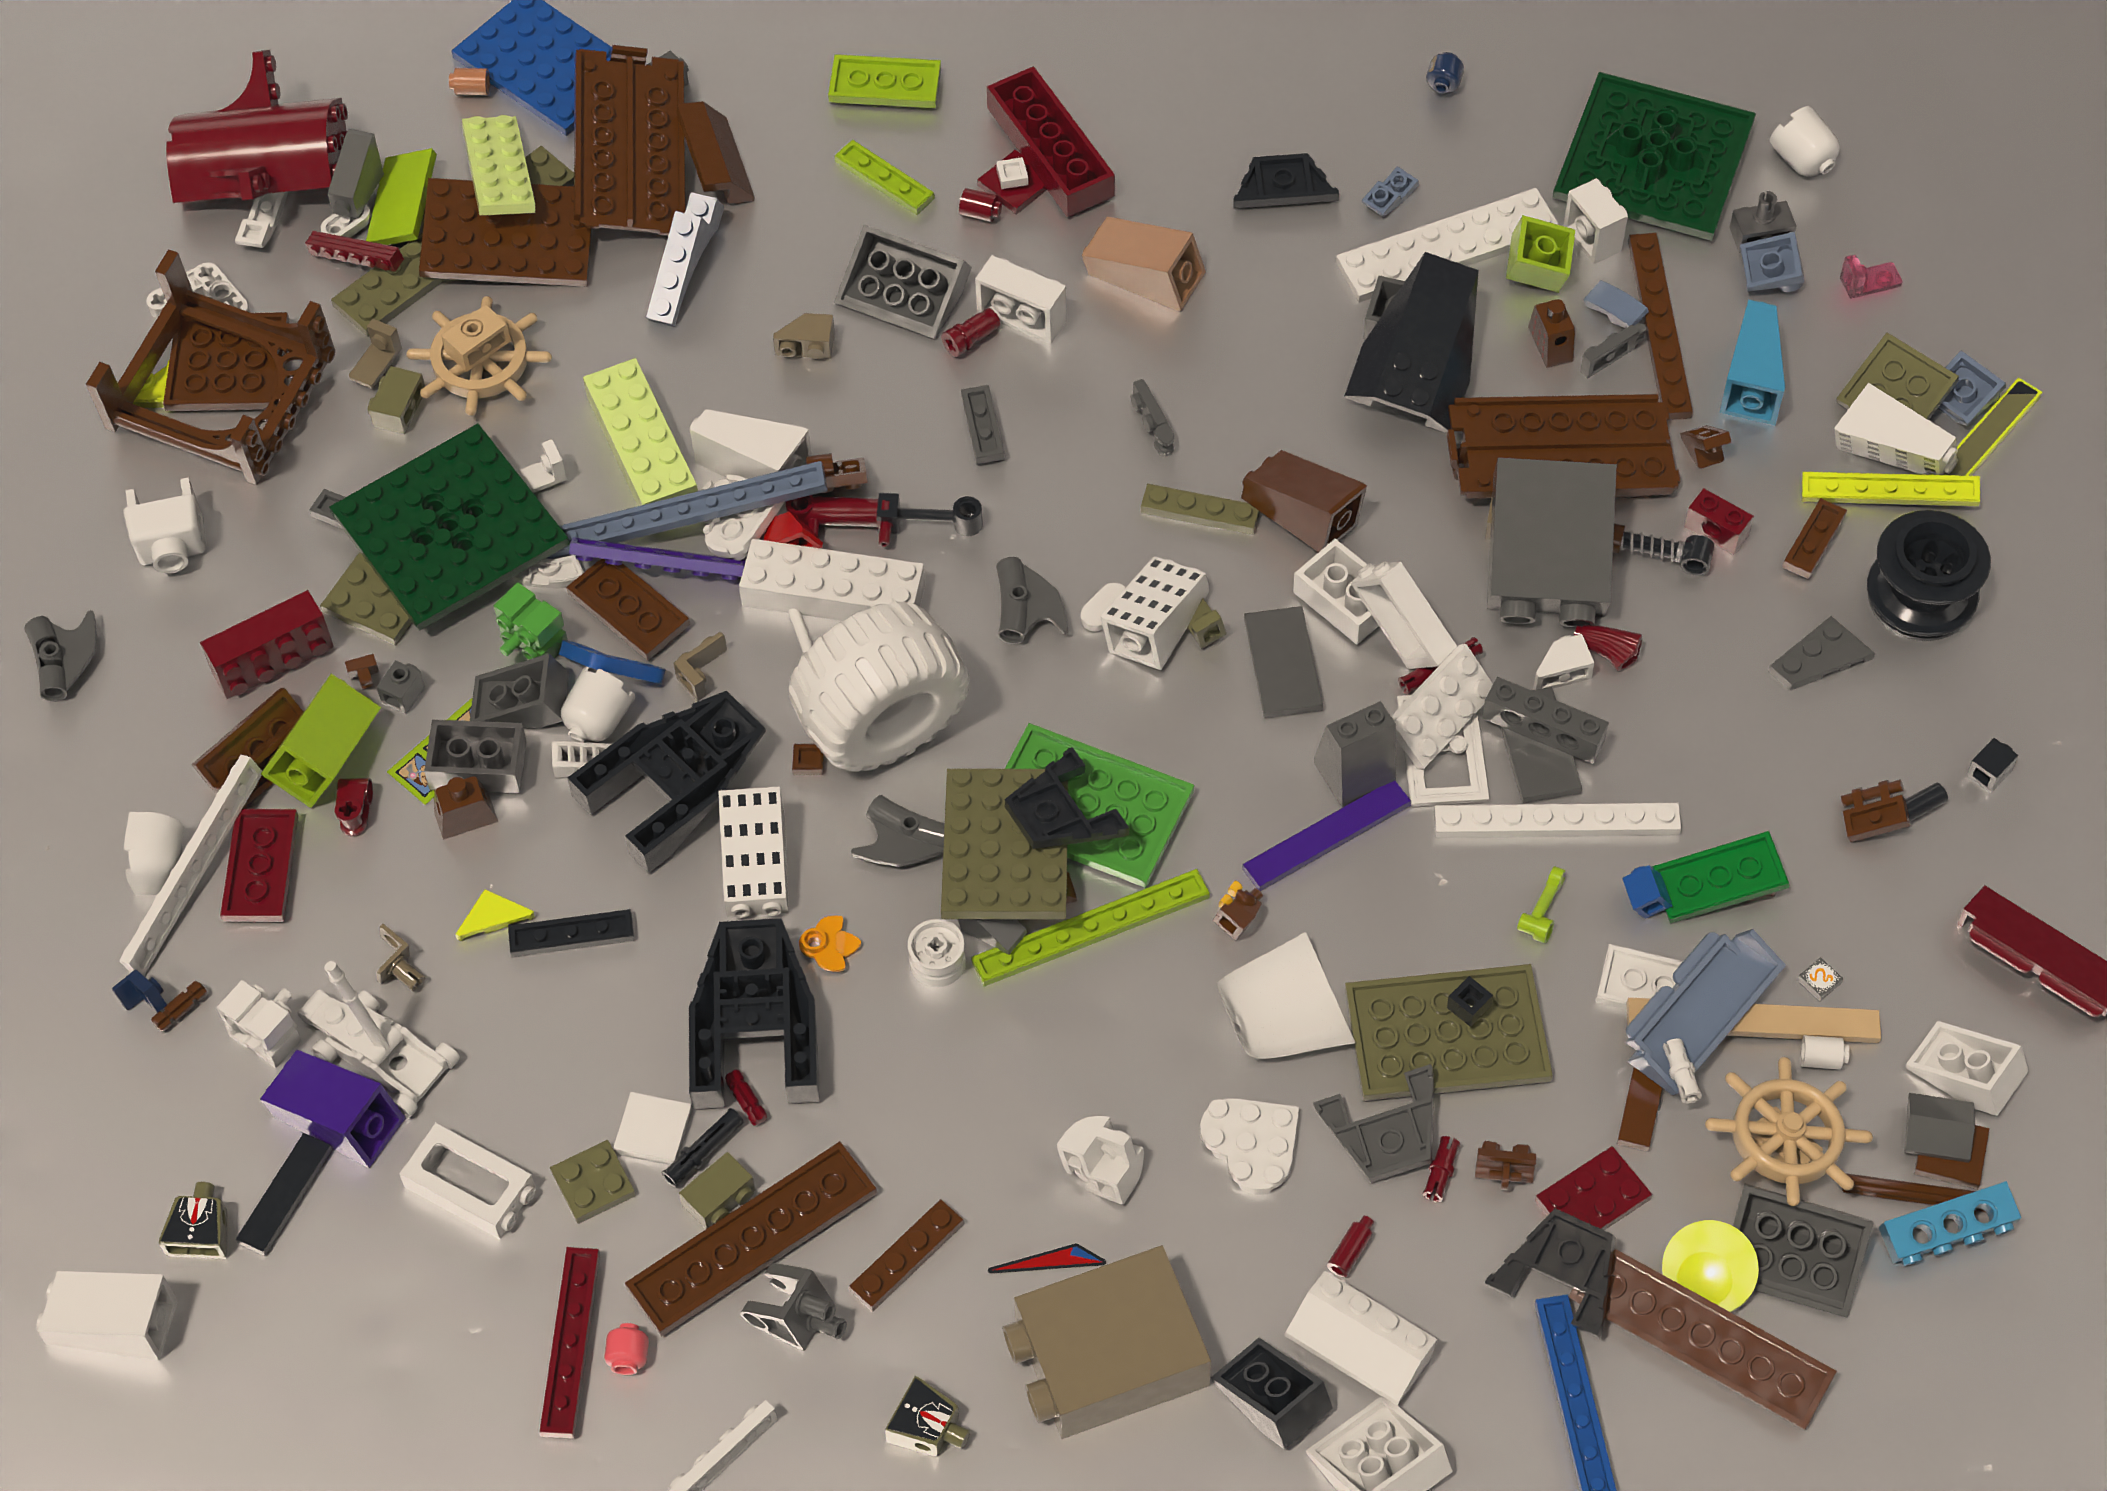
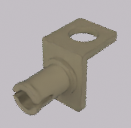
[377,924,425,992]

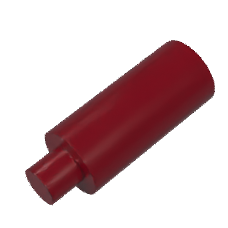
[1327,1215,1374,1278]

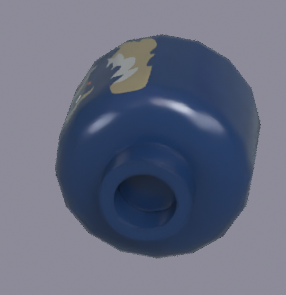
[1426,52,1464,93]

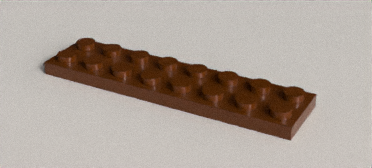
[625,1141,877,1337]
[1568,1248,1837,1431]

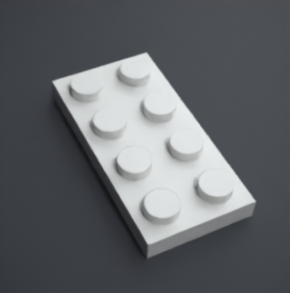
[1391,644,1493,769]

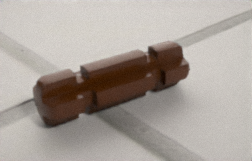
[151,981,207,1032]

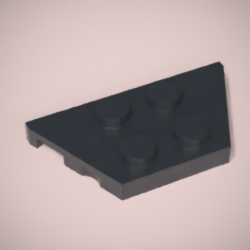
[1233,153,1339,208]

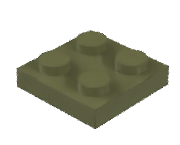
[550,1140,636,1224]

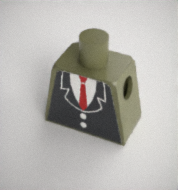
[159,1182,227,1259]
[885,1376,970,1456]

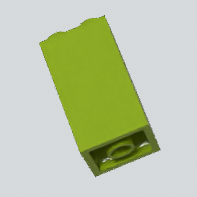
[261,673,381,808]

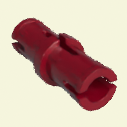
[1422,1136,1461,1202]

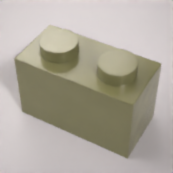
[367,366,425,434]
[679,1152,756,1230]

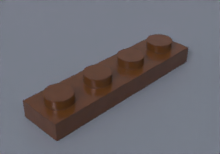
[849,1199,964,1312]

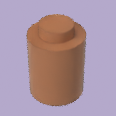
[449,68,490,96]

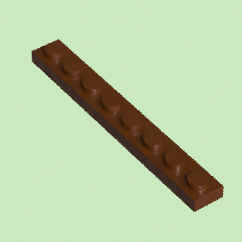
[1628,233,1693,420]

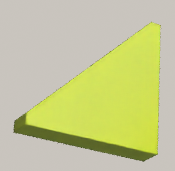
[133,360,170,408]
[455,889,535,941]

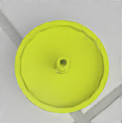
[1662,1220,1759,1312]

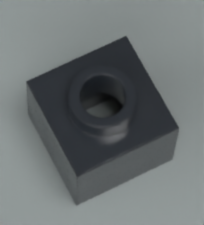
[1447,976,1493,1027]

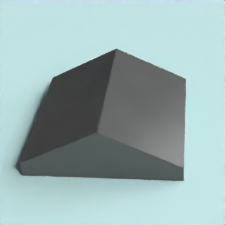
[1904,1093,1975,1163]

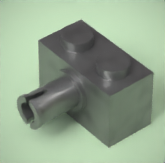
[1729,191,1796,253]

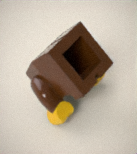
[1213,880,1263,941]

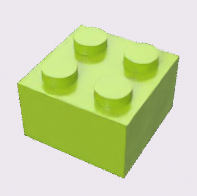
[1506,215,1575,293]

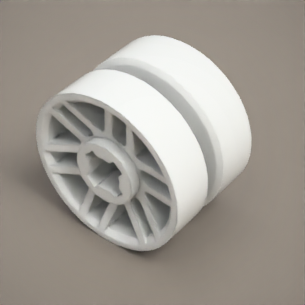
[907,919,966,987]

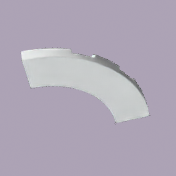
[509,555,584,588]

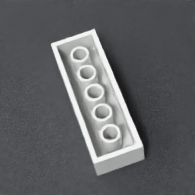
[739,539,925,621]

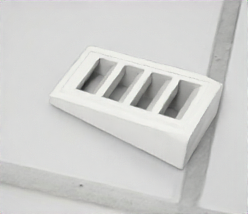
[552,741,611,778]

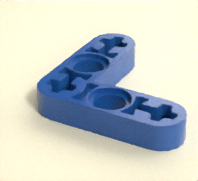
[559,640,666,684]

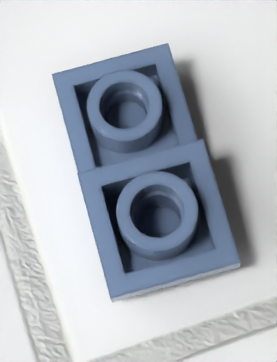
[1362,166,1419,217]
[1583,280,1649,328]

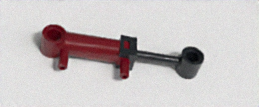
[785,493,983,547]

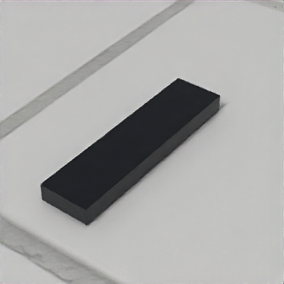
[508,909,635,958]
[236,1133,333,1256]

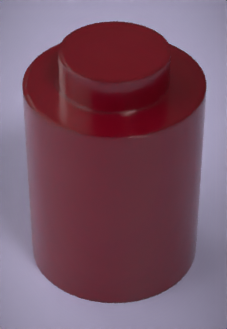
[959,188,1002,222]

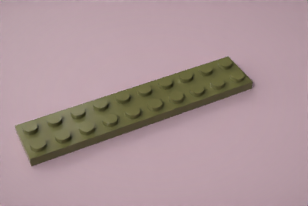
[331,146,574,337]

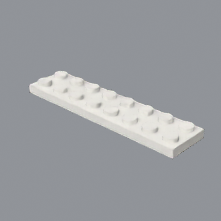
[1336,188,1559,303]

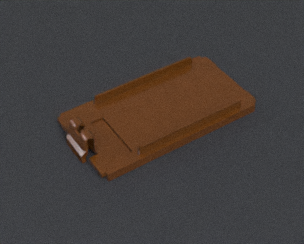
[574,45,685,236]
[1446,394,1681,499]

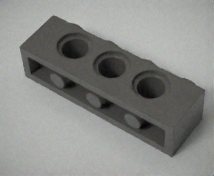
[1482,677,1609,764]

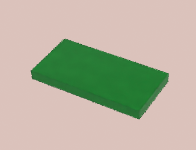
[1652,831,1789,924]

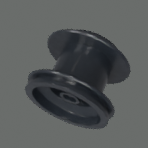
[1867,510,1991,641]

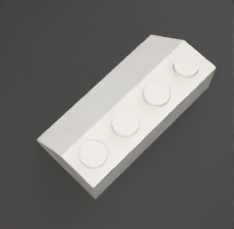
[1285,1271,1437,1405]

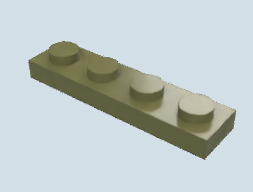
[1141,483,1260,535]

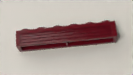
[305,231,404,272]

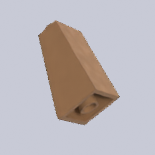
[1081,216,1206,311]

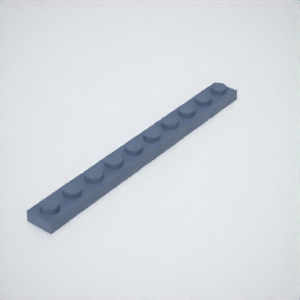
[547,461,828,559]

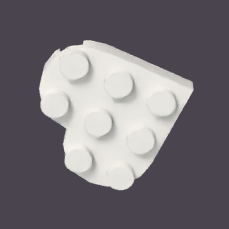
[700,474,785,560]
[1200,1098,1299,1195]

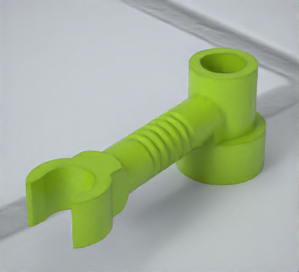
[1517,866,1566,944]

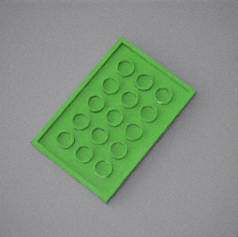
[1005,723,1195,888]

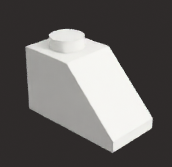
[1533,634,1594,690]

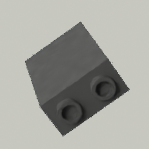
[1314,701,1396,808]

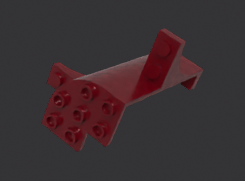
[166,50,348,203]

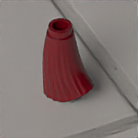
[1574,625,1642,671]

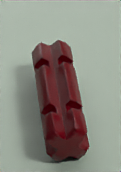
[725,1069,767,1126]

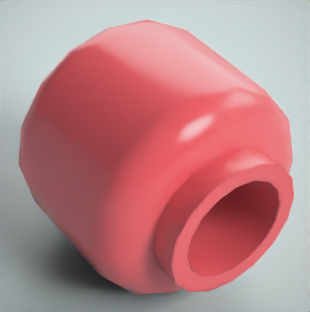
[604,1323,649,1375]

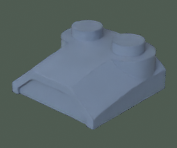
[1739,232,1804,292]
[1938,350,2006,426]

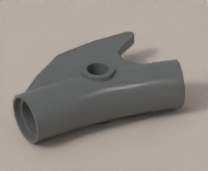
[996,557,1068,644]
[24,610,97,701]
[851,795,945,867]

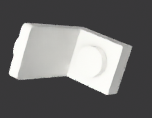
[516,439,567,493]

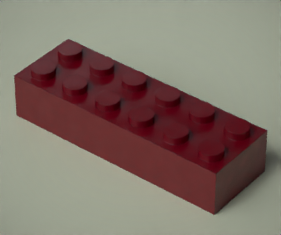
[987,66,1115,217]

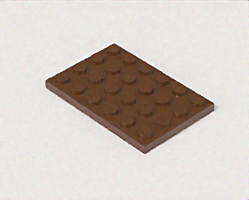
[419,178,592,287]

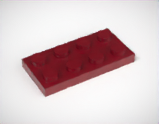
[220,809,299,922]

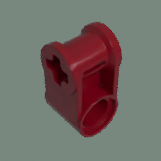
[335,778,373,837]

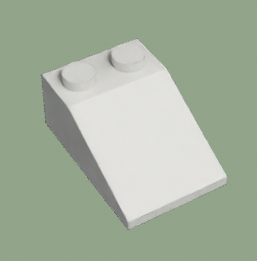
[1906,1021,2029,1116]

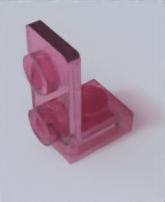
[1840,254,1903,299]

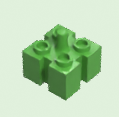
[493,582,568,660]

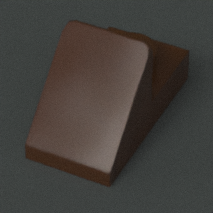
[1680,425,1731,469]

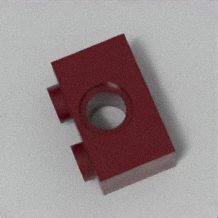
[1684,488,1754,555]

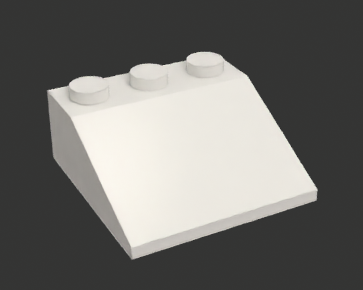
[1306,1396,1453,1491]

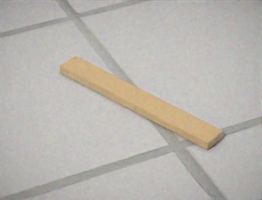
[1626,997,1881,1043]

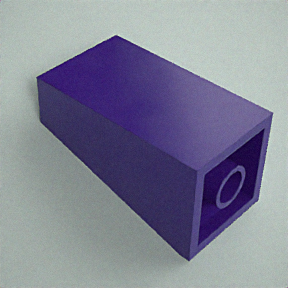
[260,1050,406,1168]

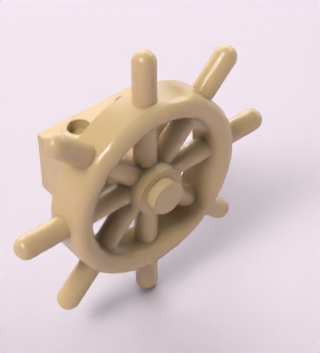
[406,296,552,416]
[1705,1057,1873,1206]

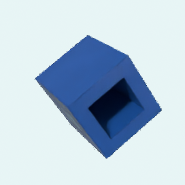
[1622,865,1672,919]

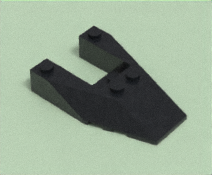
[567,691,766,873]
[689,918,820,1109]

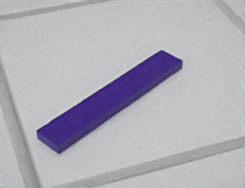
[1242,781,1411,891]

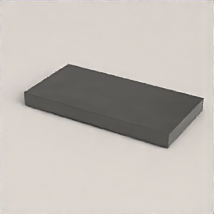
[1244,606,1323,718]
[1500,687,1582,803]

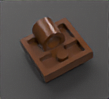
[806,453,868,493]

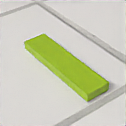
[834,139,935,215]

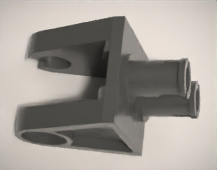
[740,1263,847,1351]

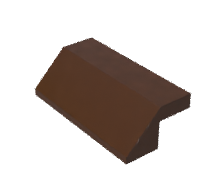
[676,101,755,204]
[191,688,304,809]

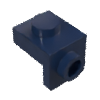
[112,969,167,1013]

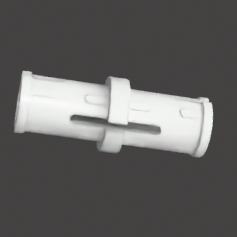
[1663,1039,1702,1104]

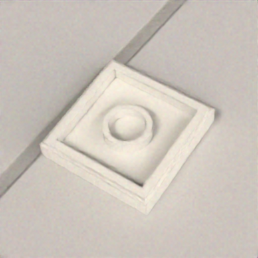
[613,1092,693,1164]

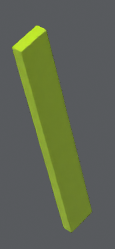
[971,869,1210,987]

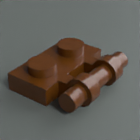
[1841,779,1910,842]

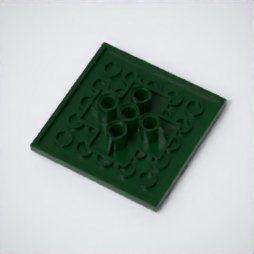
[1552,72,1756,241]
[329,423,570,631]

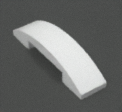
[235,192,288,248]

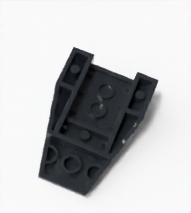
[1344,252,1479,433]

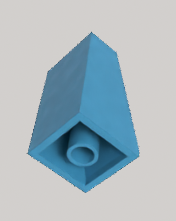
[1719,299,1785,426]

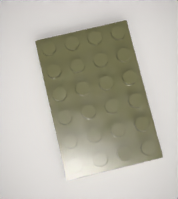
[941,769,1068,919]
[1345,964,1553,1101]

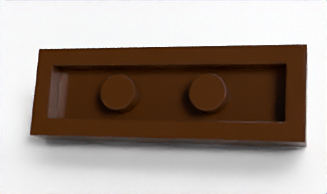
[1782,498,1847,579]

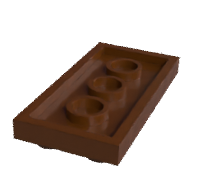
[566,559,690,661]

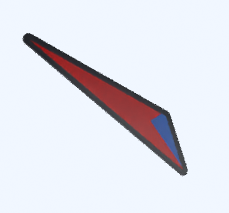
[988,1243,1106,1274]

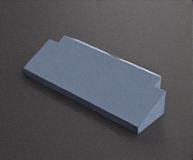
[1625,929,1786,1095]

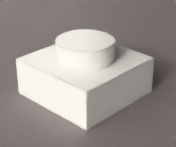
[996,157,1028,189]

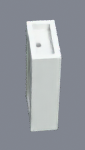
[1351,561,1457,669]
[399,1123,536,1239]

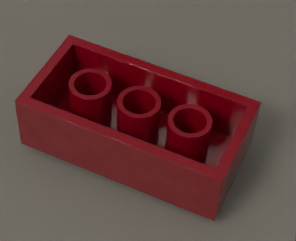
[200,590,334,699]

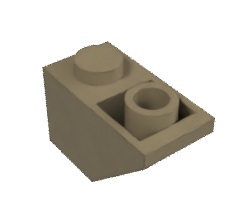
[773,313,835,359]

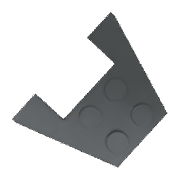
[1313,1064,1434,1183]

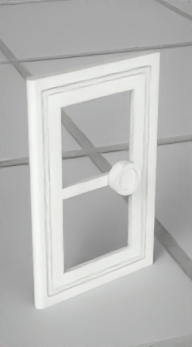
[1397,695,1490,807]

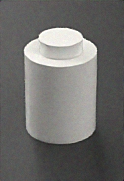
[1801,1035,1849,1070]

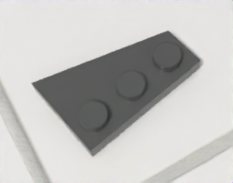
[1768,616,1875,691]

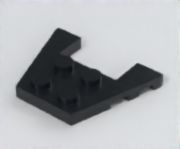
[1005,747,1129,849]
[1485,1208,1616,1339]

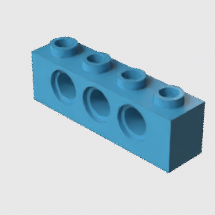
[1878,1181,2021,1266]

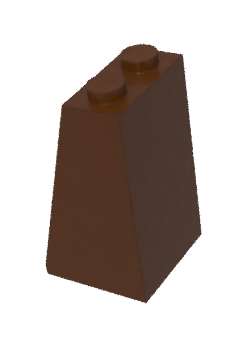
[1241,450,1367,553]

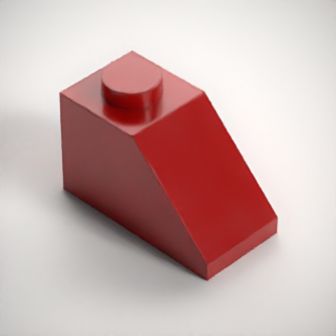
[763,511,823,548]

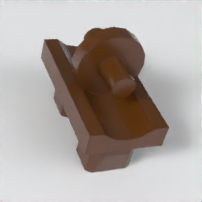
[1475,1141,1536,1191]

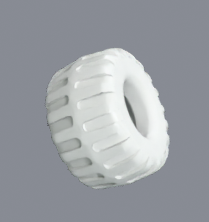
[788,602,969,771]

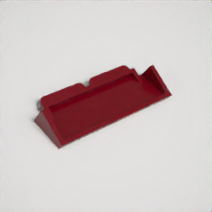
[1957,885,2107,1017]

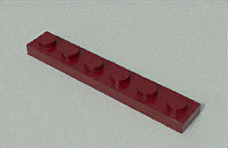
[539,1247,600,1439]

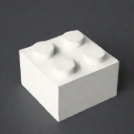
[1563,178,1628,264]

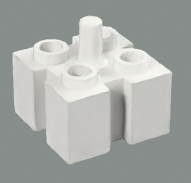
[216,980,301,1068]

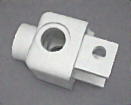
[123,477,206,573]

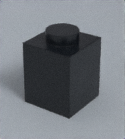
[1966,738,2019,793]

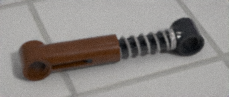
[1613,523,1714,576]

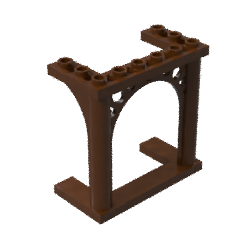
[86,249,335,485]

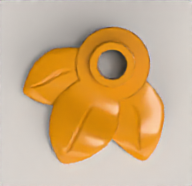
[799,916,861,972]

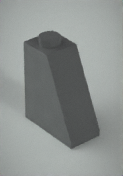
[328,129,384,218]

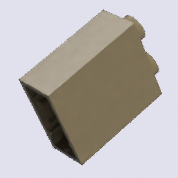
[1002,1245,1211,1439]

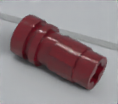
[941,308,1000,357]

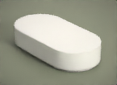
[1081,582,1126,632]

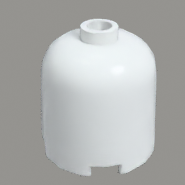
[1769,106,1840,177]
[561,666,635,742]

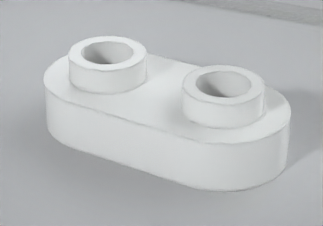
[320,204,371,238]

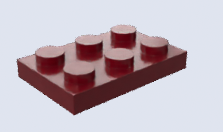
[1535,1146,1653,1230]

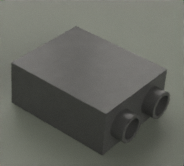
[1487,458,1617,628]

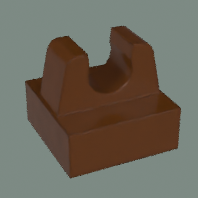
[345,654,379,690]

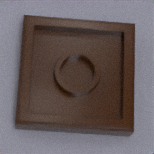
[1914,1125,1990,1190]

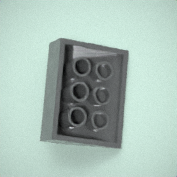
[834,225,972,340]
[1733,1183,1874,1318]

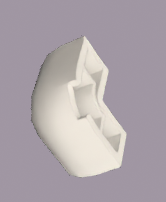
[123,812,184,895]
[1056,1115,1144,1205]

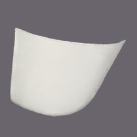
[1216,932,1355,1059]

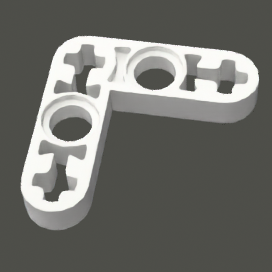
[146,262,250,318]

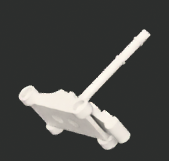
[297,961,460,1118]

